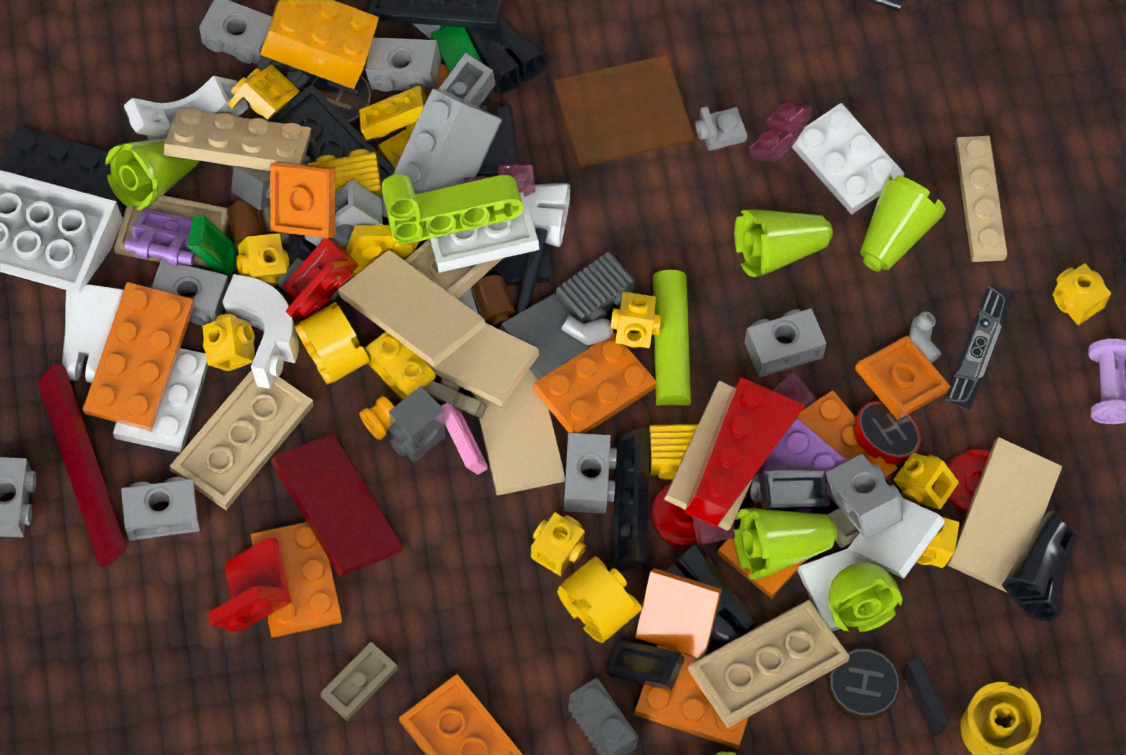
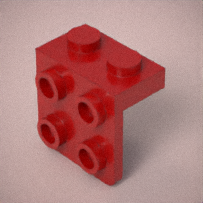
[283,237,359,317]
[208,537,291,632]

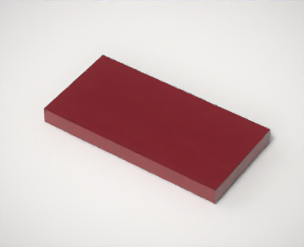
[271,434,403,577]

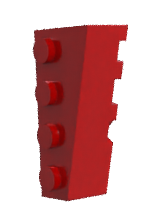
[684,377,806,526]

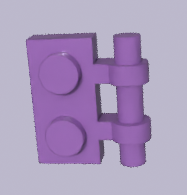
[124,208,195,266]

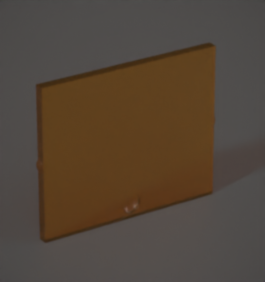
[553,55,695,168]

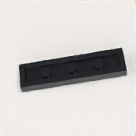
[612,428,650,572]

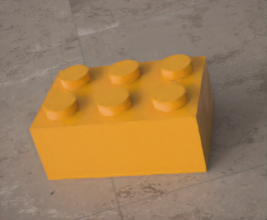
[260,0,379,89]

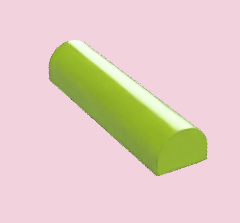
[652,270,691,405]

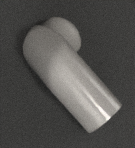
[909,312,941,363]
[561,315,613,345]

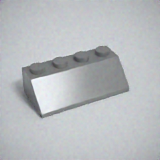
[382,89,503,218]

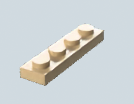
[955,136,1007,262]

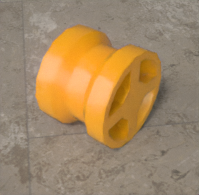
[359,396,394,440]

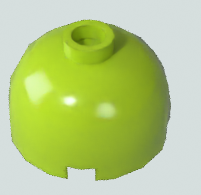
[827,563,903,632]

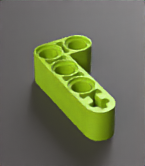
[381,174,524,244]

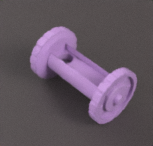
[1088,339,1126,424]

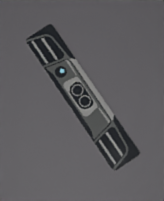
[945,285,1013,410]

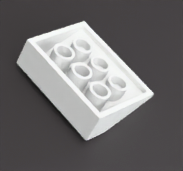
[0,170,123,294]

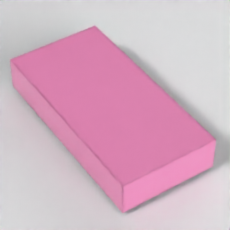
[441,402,488,475]

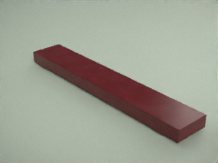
[37,364,127,566]

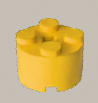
[294,302,370,385]
[557,556,642,643]
[961,682,1041,755]

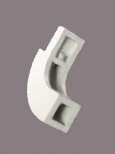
[124,76,249,140]
[222,274,299,389]

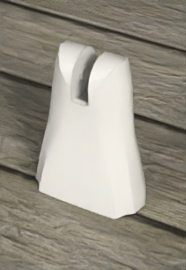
[517,183,570,247]
[62,284,124,383]

